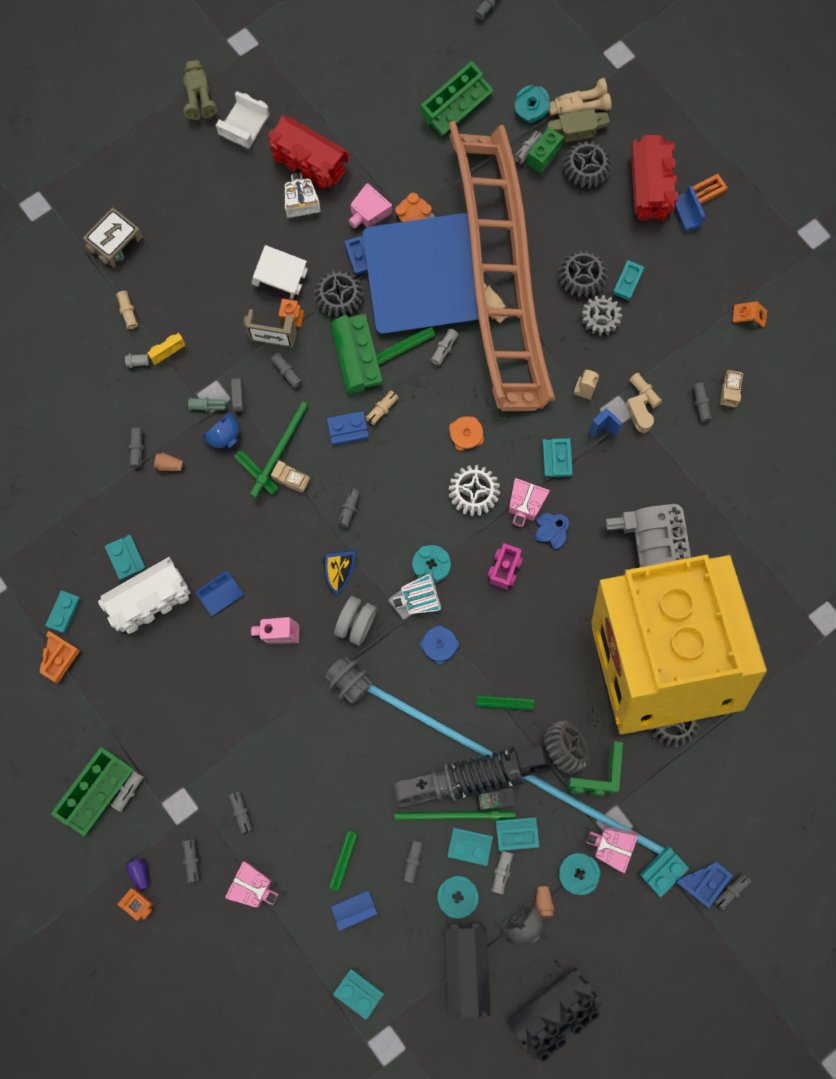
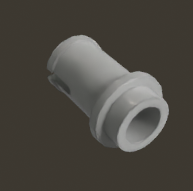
[125,353,149,368]

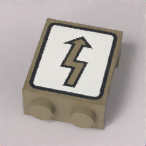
[83,208,143,267]
[244,309,297,348]

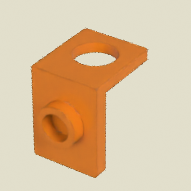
[732,301,767,327]

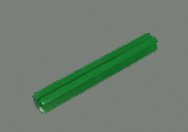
[376,327,435,365]

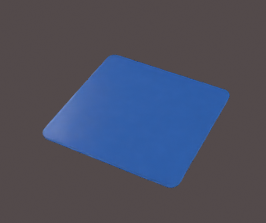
[363,213,479,334]

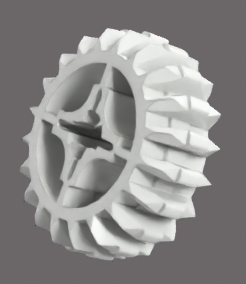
[449,465,500,516]

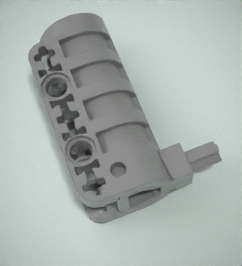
[606,504,691,568]

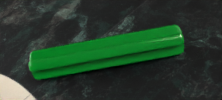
[235,450,279,494]
[476,695,534,710]
[329,831,358,891]

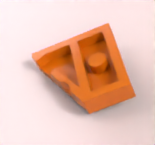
[40,631,80,684]

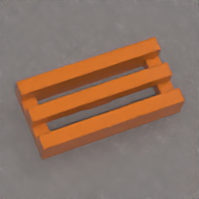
[693,174,727,204]

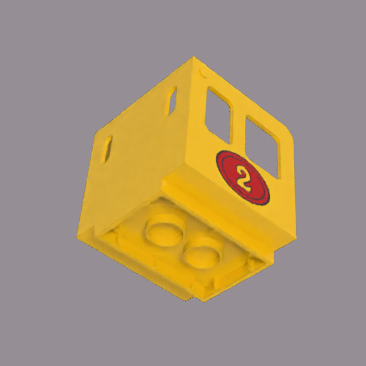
[591,555,767,735]

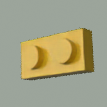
[147,333,186,365]

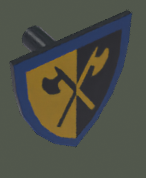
[322,550,356,595]

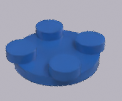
[420,625,459,664]

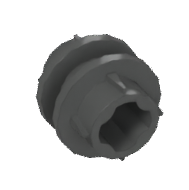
[325,657,372,703]

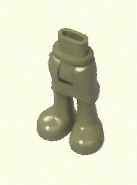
[183,60,217,120]

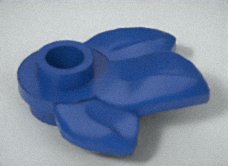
[535,513,569,550]

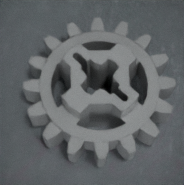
[581,295,622,336]

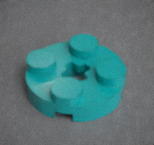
[515,85,551,123]
[412,545,451,584]
[559,853,600,895]
[437,876,478,918]

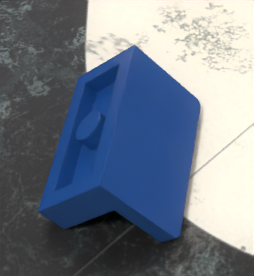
[674,186,705,232]
[588,408,623,437]
[195,570,243,616]
[331,891,378,931]

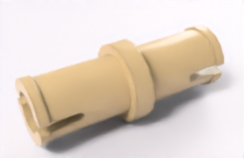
[116,291,138,329]
[629,373,662,408]
[365,391,399,425]

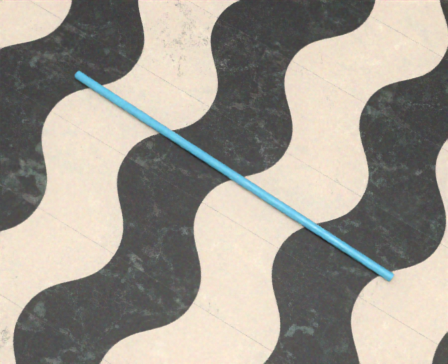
[368,684,664,854]

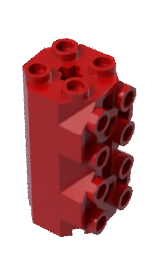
[268,116,349,189]
[631,135,678,220]

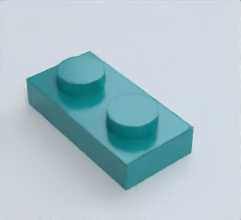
[613,260,644,301]
[45,590,81,634]

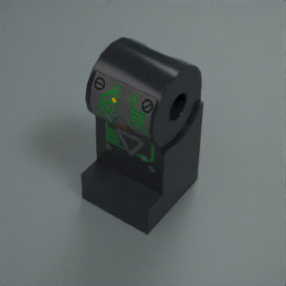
[476,788,515,811]

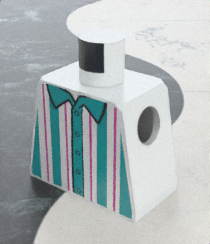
[393,573,442,614]

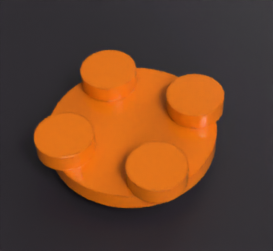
[395,193,432,222]
[449,417,484,451]

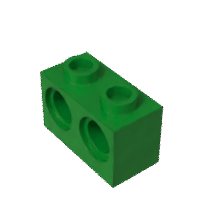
[526,127,563,173]

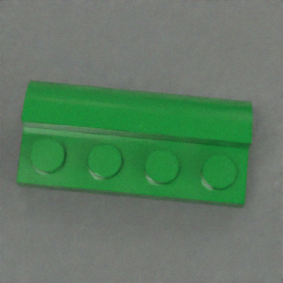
[420,61,494,137]
[330,314,383,395]
[51,747,134,836]

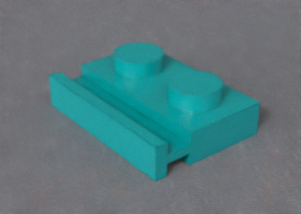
[542,438,573,478]
[105,534,146,581]
[496,817,539,851]
[447,828,493,866]
[639,846,689,897]
[333,969,384,1020]

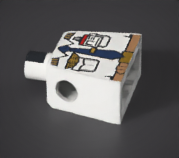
[285,173,321,218]

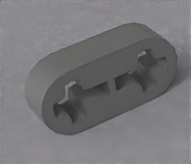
[231,377,244,412]

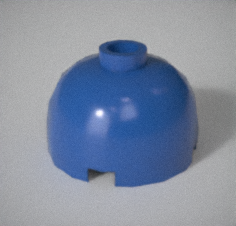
[202,412,240,448]

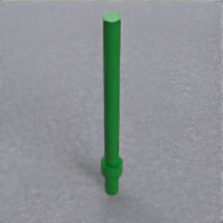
[249,402,308,498]
[394,809,515,821]

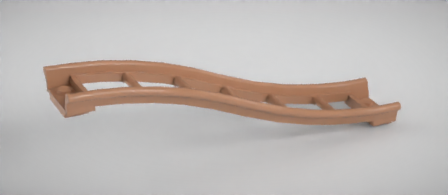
[449,121,555,411]

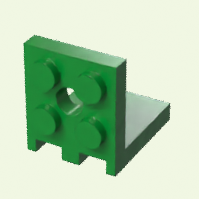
[566,742,623,796]

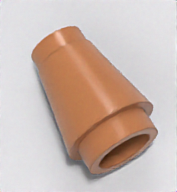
[154,452,183,471]
[535,886,555,918]

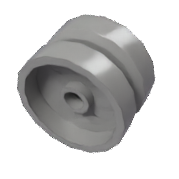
[334,596,377,646]

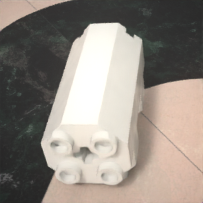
[98,557,190,634]

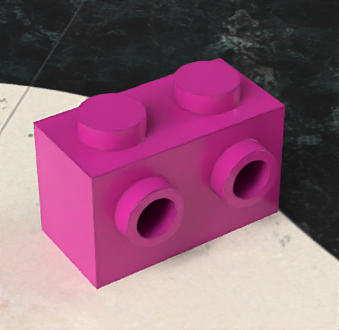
[487,543,523,590]

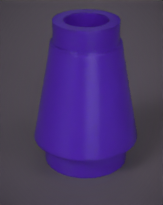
[125,858,149,890]

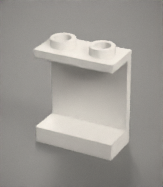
[216,91,269,149]
[252,245,308,300]

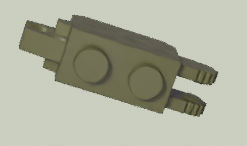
[547,109,610,143]

